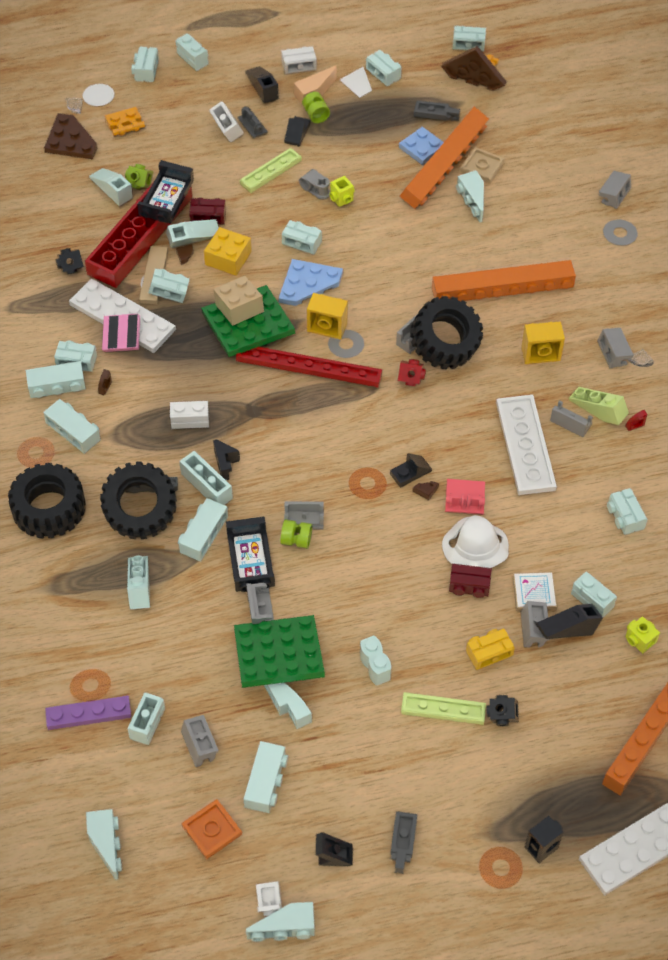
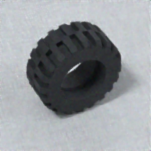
[410,296,483,369]
[100,461,177,540]
[8,463,86,539]

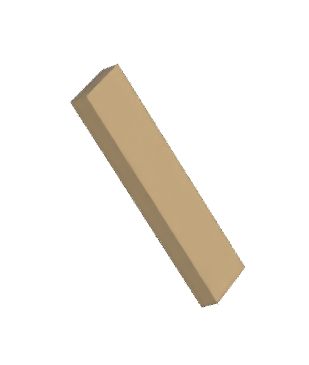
[139,246,168,305]

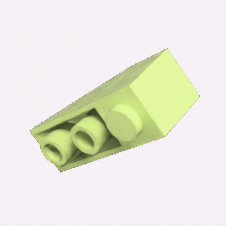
[569,387,629,425]

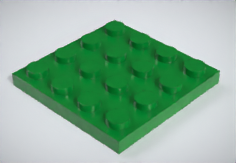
[201,285,296,357]
[234,615,325,688]

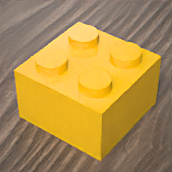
[204,227,252,276]
[307,293,348,340]
[521,321,565,364]

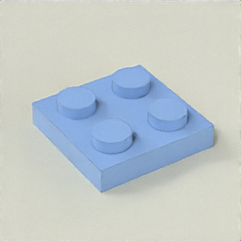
[399,127,444,165]

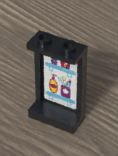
[137,160,194,224]
[226,516,275,592]

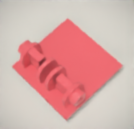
[445,479,485,515]

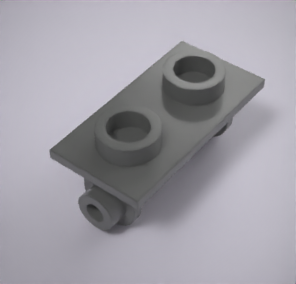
[237,106,268,138]

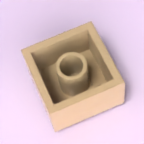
[213,276,264,326]

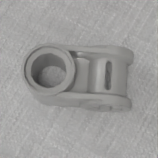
[299,169,330,200]

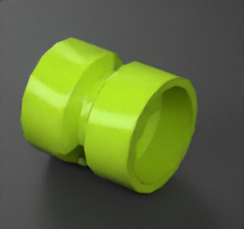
[302,92,330,123]
[280,519,312,549]

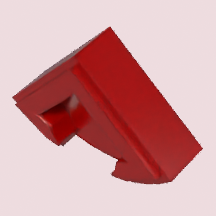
[625,409,648,431]

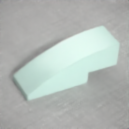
[264,683,312,729]

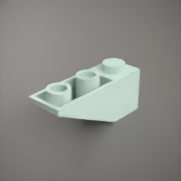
[89,168,133,206]
[456,170,484,222]
[166,220,218,248]
[127,555,150,609]
[86,809,122,880]
[246,902,314,942]

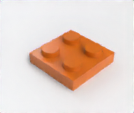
[181,799,242,860]

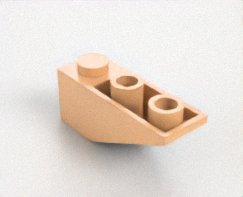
[294,65,337,104]

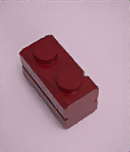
[189,197,226,225]
[449,563,492,598]

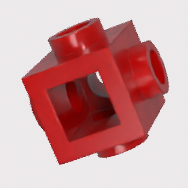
[398,359,426,386]

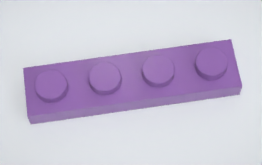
[45,695,131,730]

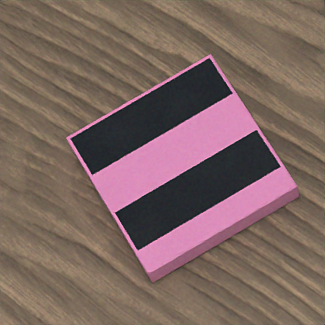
[102,314,140,352]

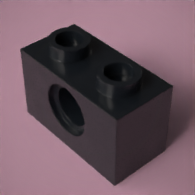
[525,815,563,863]

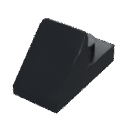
[284,116,310,147]
[213,439,240,480]
[390,453,432,488]
[315,832,353,866]

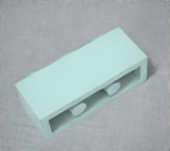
[26,361,86,398]
[43,399,100,454]
[179,451,233,505]
[178,498,228,562]
[243,741,288,813]

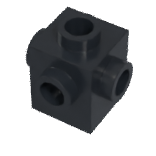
[55,248,84,274]
[487,695,519,726]

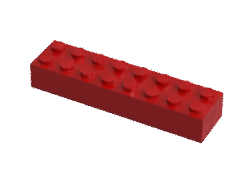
[85,183,193,288]

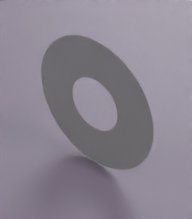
[603,220,638,245]
[328,330,364,358]

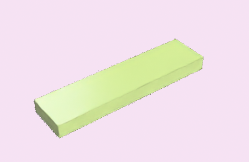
[240,148,302,193]
[401,692,486,725]

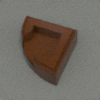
[176,244,193,265]
[98,369,112,395]
[413,481,439,500]

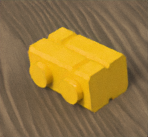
[466,628,515,670]

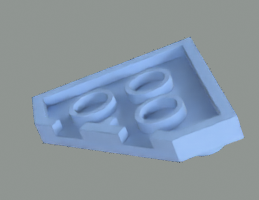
[279,259,343,306]

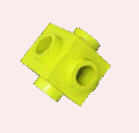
[329,176,355,207]
[625,616,660,654]

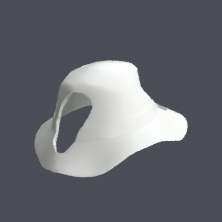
[442,515,509,568]

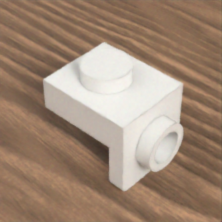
[256,882,282,916]

